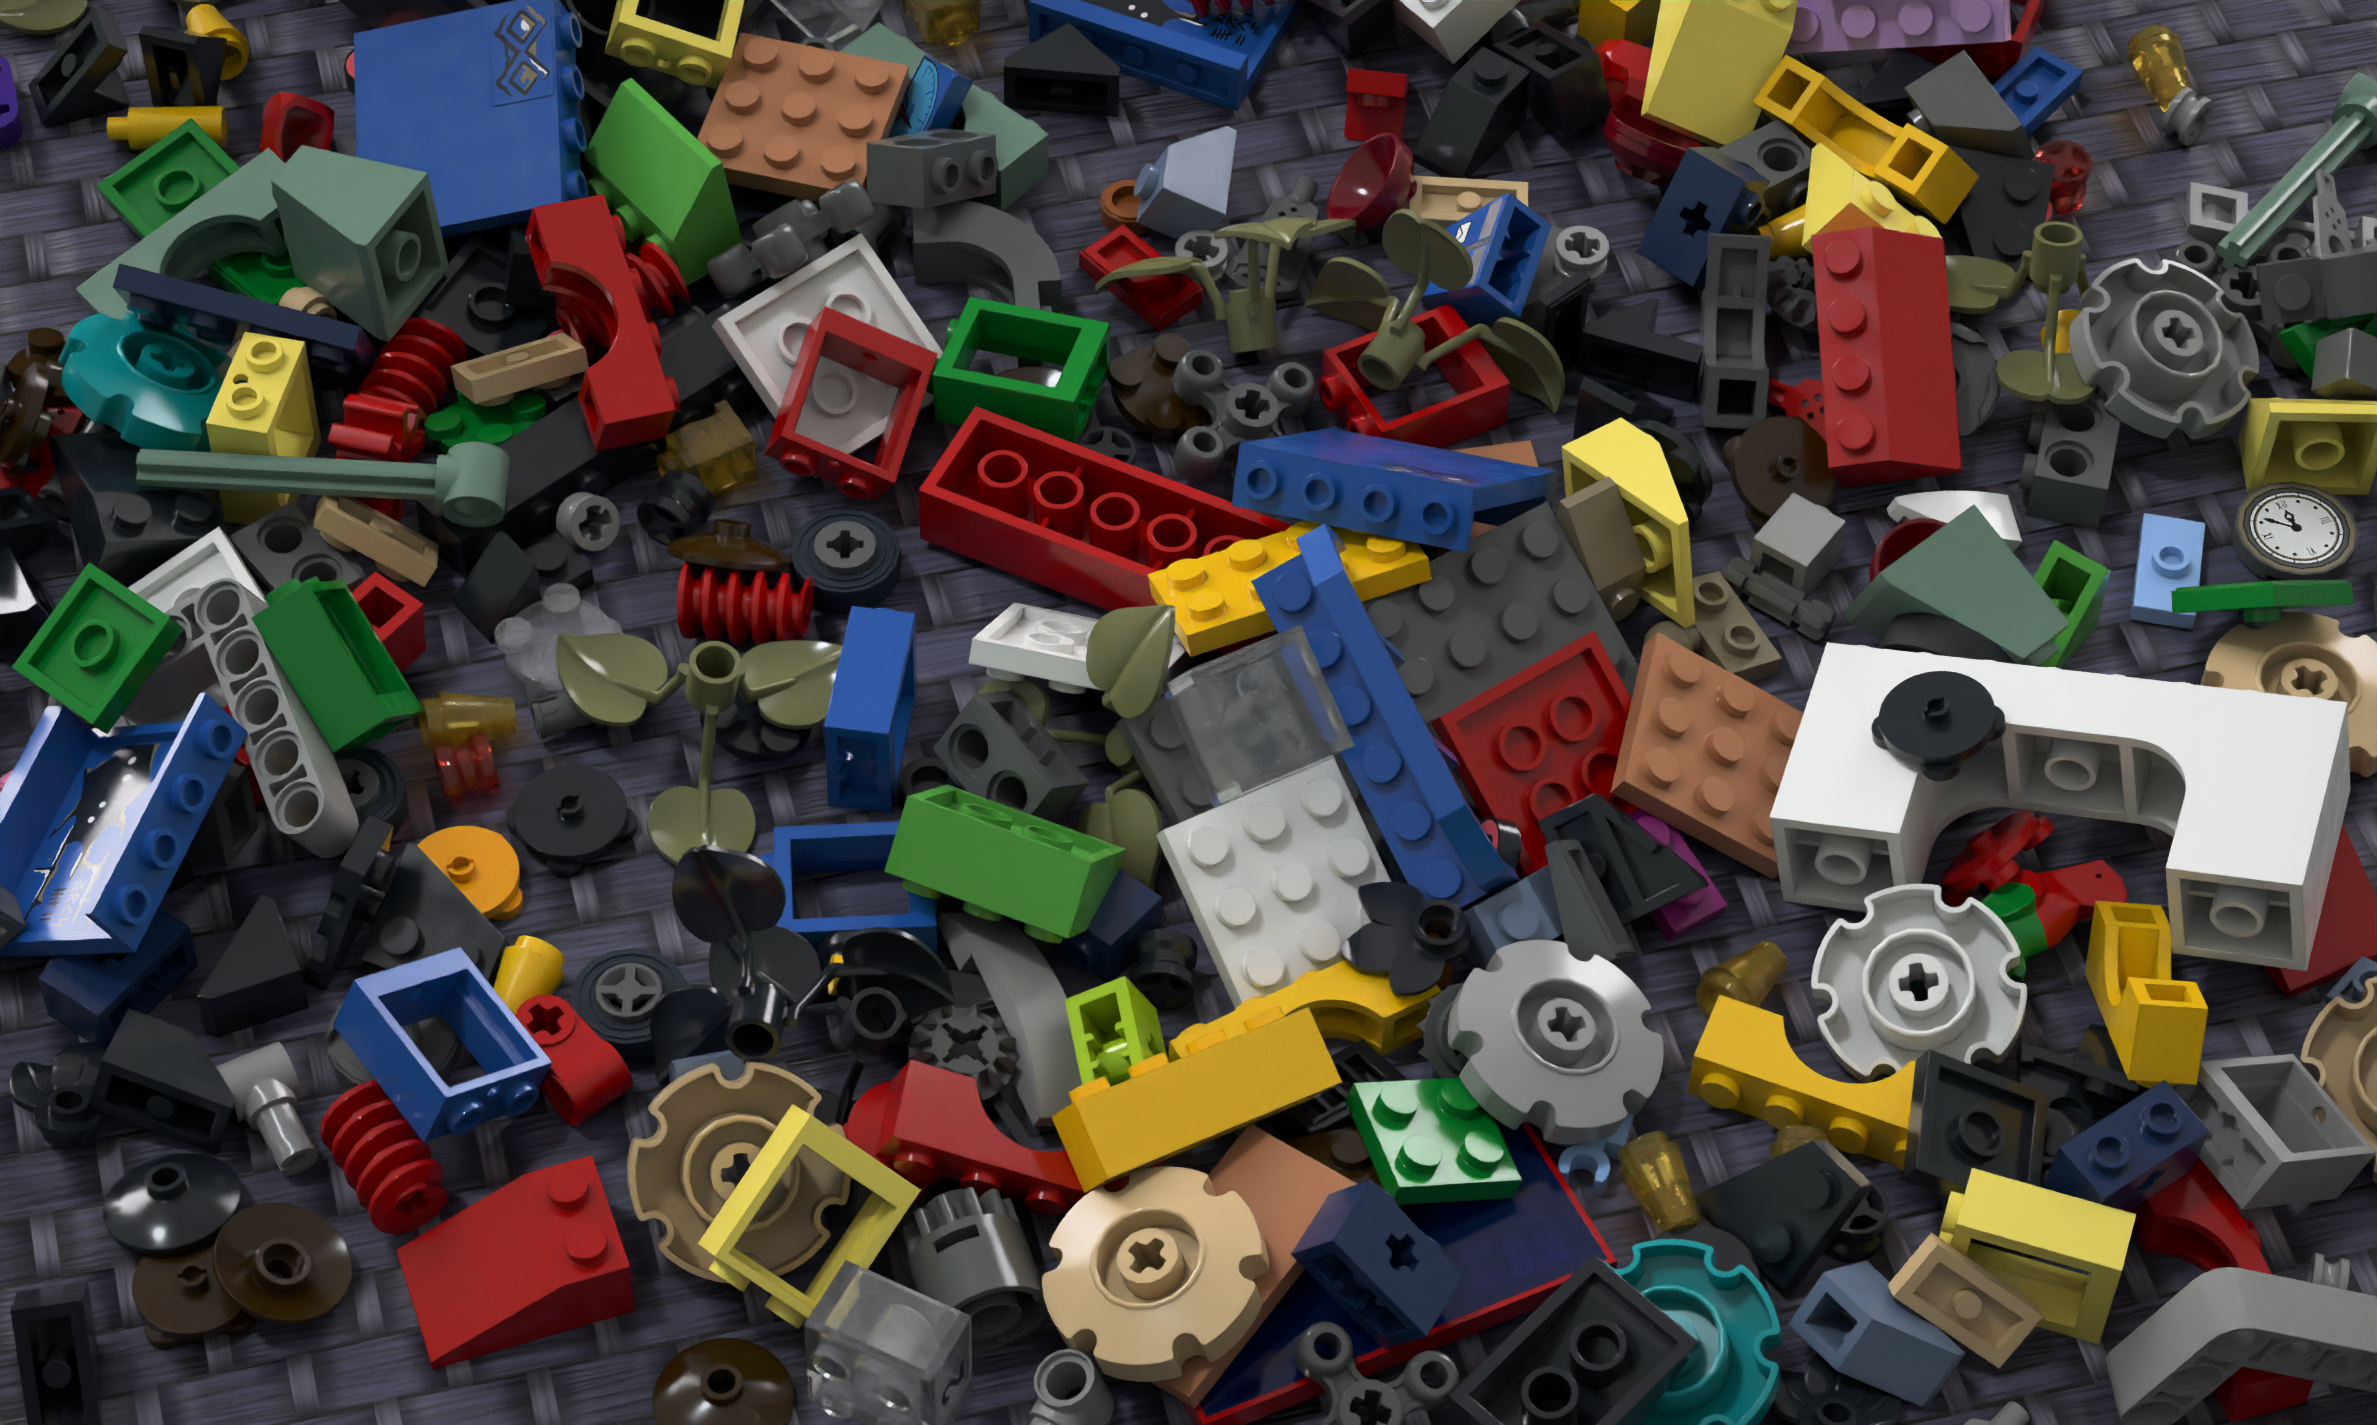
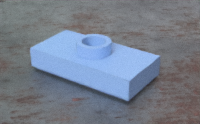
[2130,513,2205,630]

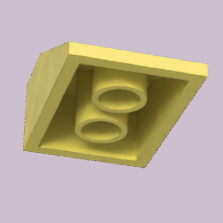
[1641,0,1798,149]
[1802,142,1942,255]
[1562,418,1695,628]

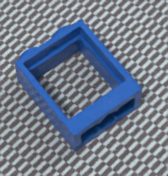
[824,606,918,813]
[761,821,937,955]
[333,947,552,1143]

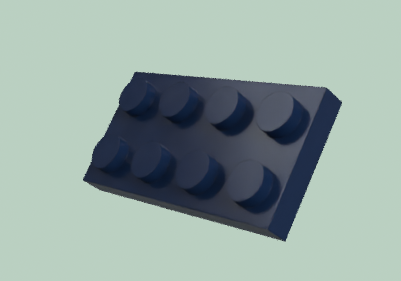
[113,263,376,378]

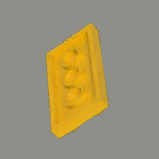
[1147,521,1432,657]

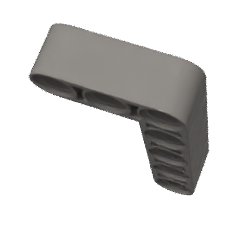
[122,578,359,858]
[2105,1267,2377,1425]

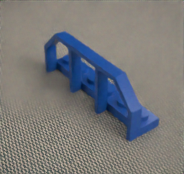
[1251,523,1520,911]

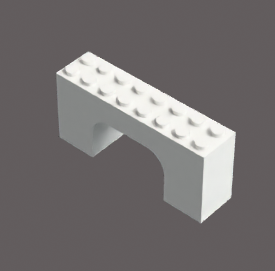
[1770,642,2351,971]

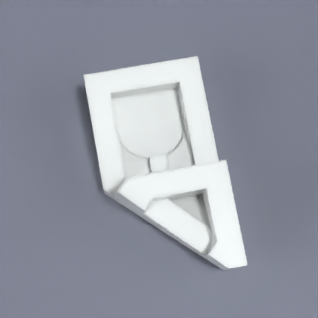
[1887,491,2022,553]

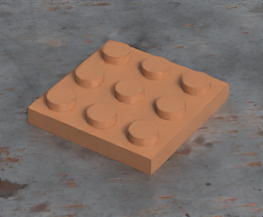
[697,33,910,202]
[1610,632,1804,880]

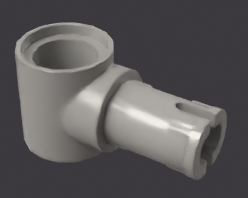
[215,1041,318,1176]
[1028,1349,1114,1425]

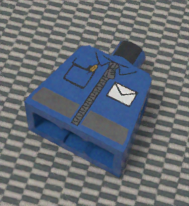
[1416,193,1552,328]

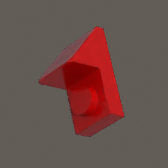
[1344,68,1411,141]

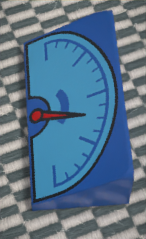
[888,55,974,138]

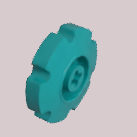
[59,313,247,452]
[1603,1239,1783,1425]

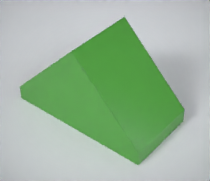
[2033,540,2111,669]

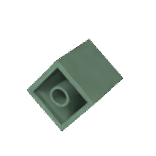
[271,145,449,342]
[1842,504,2070,667]

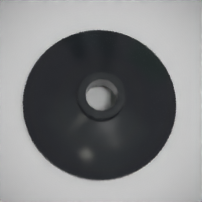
[103,1153,242,1255]

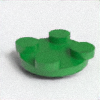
[424,390,547,454]

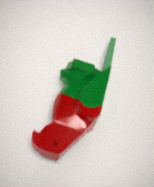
[1910,860,2127,992]

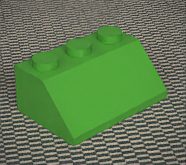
[583,78,743,286]
[884,784,1127,943]

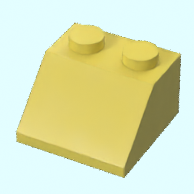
[2238,398,2377,495]

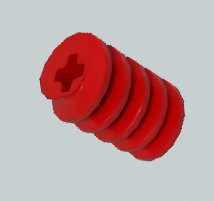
[555,242,690,361]
[355,318,468,430]
[676,561,814,647]
[319,1080,448,1235]

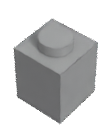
[1750,493,1846,595]

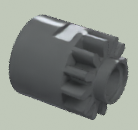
[900,1187,1048,1356]

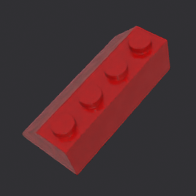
[1811,227,1963,488]

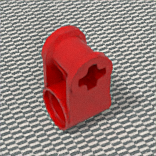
[515,995,633,1126]

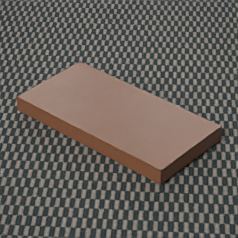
[1151,1124,1357,1409]

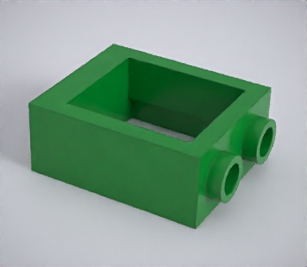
[926,297,1110,444]
[251,576,424,752]

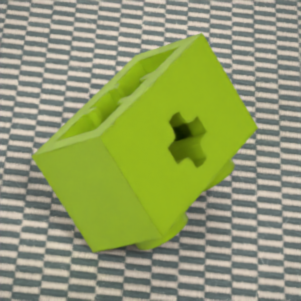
[1064,976,1168,1087]

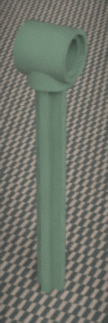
[2215,72,2377,270]
[136,442,510,527]

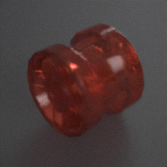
[2034,140,2093,214]
[431,731,500,807]

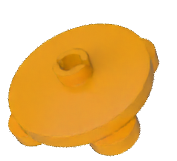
[417,826,523,920]

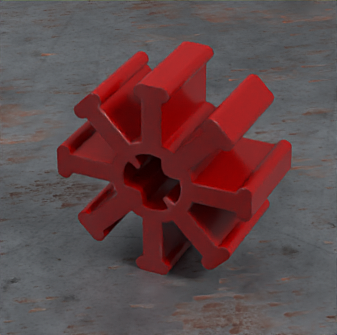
[328,393,426,522]

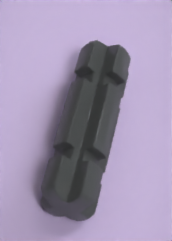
[1722,556,1836,641]

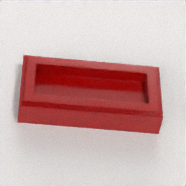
[1079,224,1203,332]

